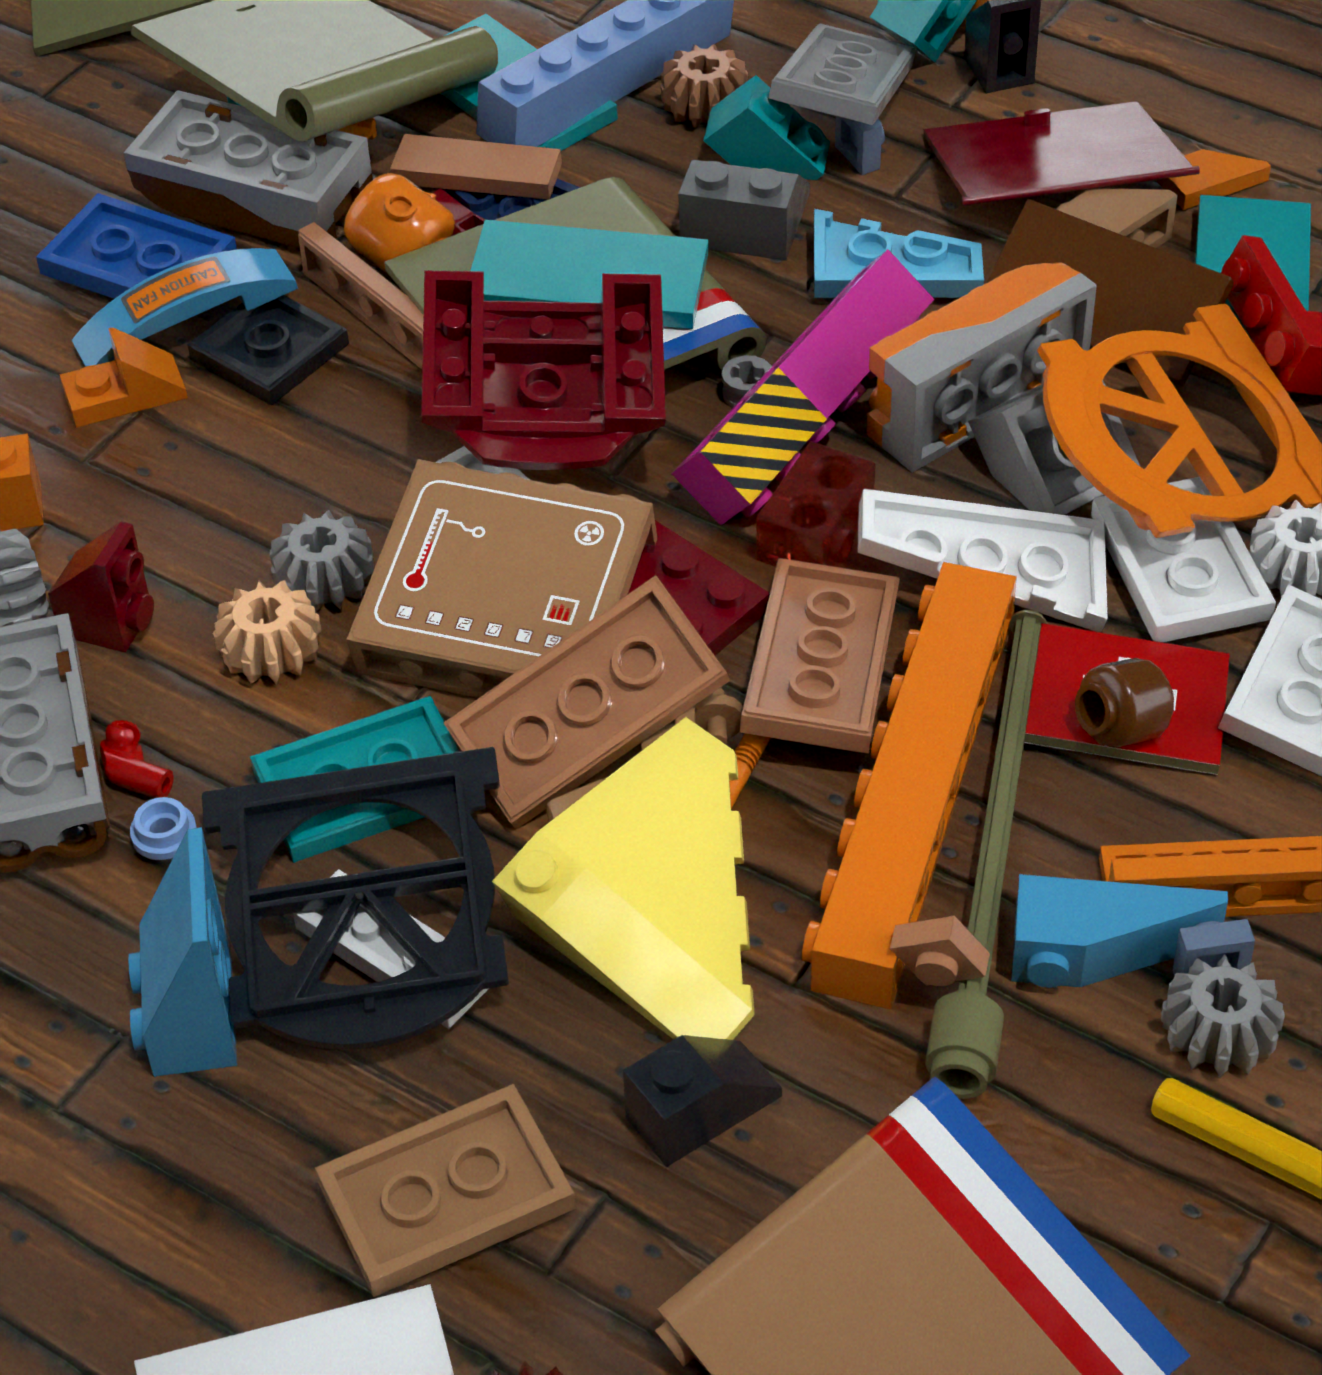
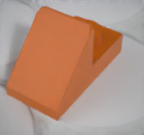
[60,327,188,428]

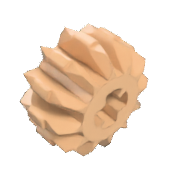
[213,580,322,685]

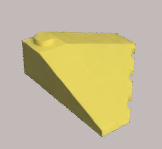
[492,717,755,1040]

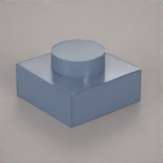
[835,116,885,175]
[1173,919,1255,976]

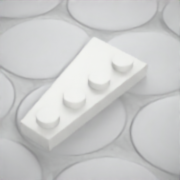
[858,489,1108,633]

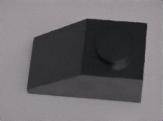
[964,0,1041,94]
[623,1035,782,1167]

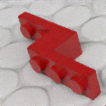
[1221,235,1322,395]

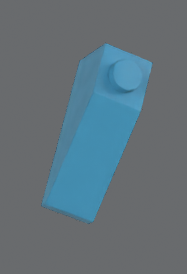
[1011,874,1228,988]

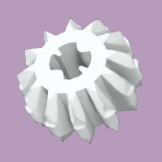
[1249,499,1322,597]

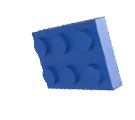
[36,193,237,299]

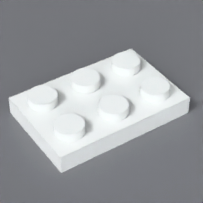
[1091,477,1276,642]

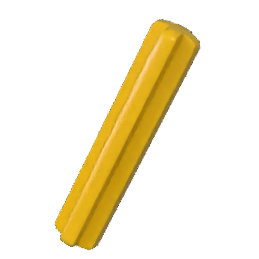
[1151,1078,1322,1199]

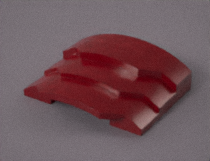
[421,270,666,470]

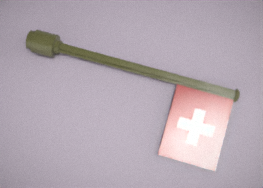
[925,610,1230,1099]

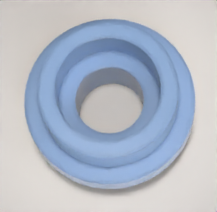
[130,797,197,860]

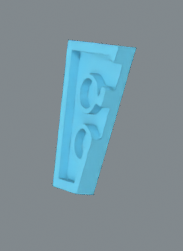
[814,208,984,298]

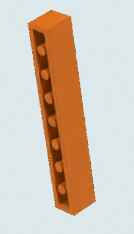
[802,562,1017,1009]

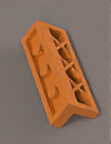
[1099,836,1322,917]

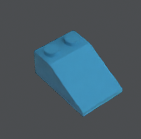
[128,827,237,1077]

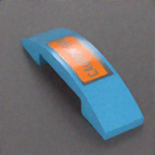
[72,248,298,367]

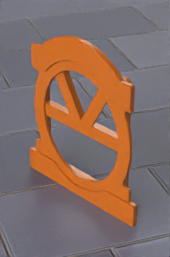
[1037,304,1322,538]

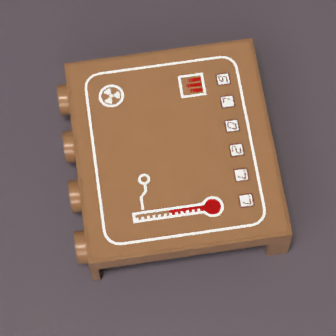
[347,459,657,698]

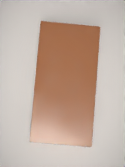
[740,558,900,753]
[444,575,730,830]

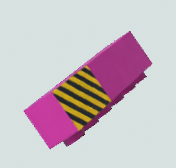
[672,249,934,525]

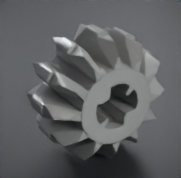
[270,510,374,613]
[0,528,49,627]
[1161,954,1285,1078]

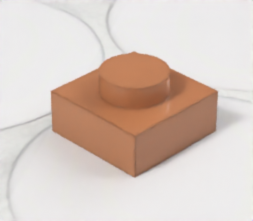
[890,916,990,986]

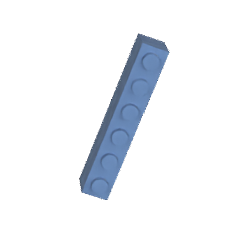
[476,0,734,147]

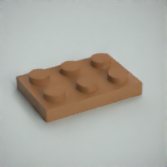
[315,1084,576,1297]

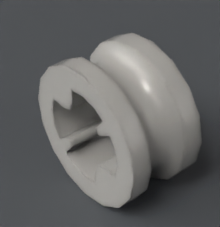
[722,355,771,408]

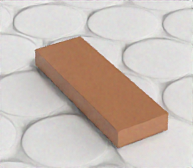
[390,134,562,200]

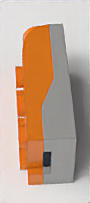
[867,262,1097,473]

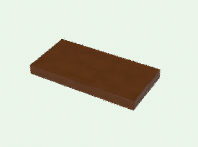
[986,199,1234,387]

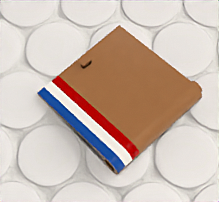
[655,1077,1191,1375]

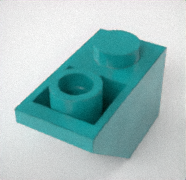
[703,75,830,180]

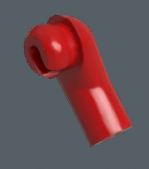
[100,720,174,798]

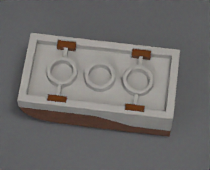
[124,90,373,248]
[0,613,110,873]

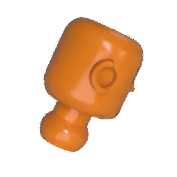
[344,173,455,276]

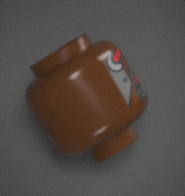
[1075,658,1174,748]

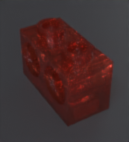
[756,441,879,567]

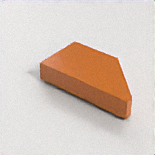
[1155,149,1271,210]

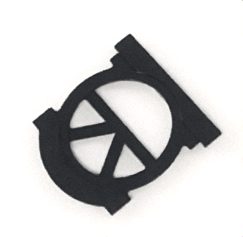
[202,747,509,1050]

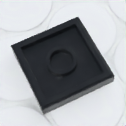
[187,295,349,405]

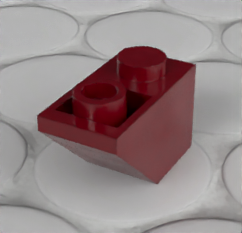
[48,521,154,653]

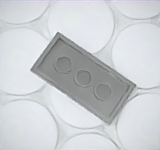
[769,23,916,125]

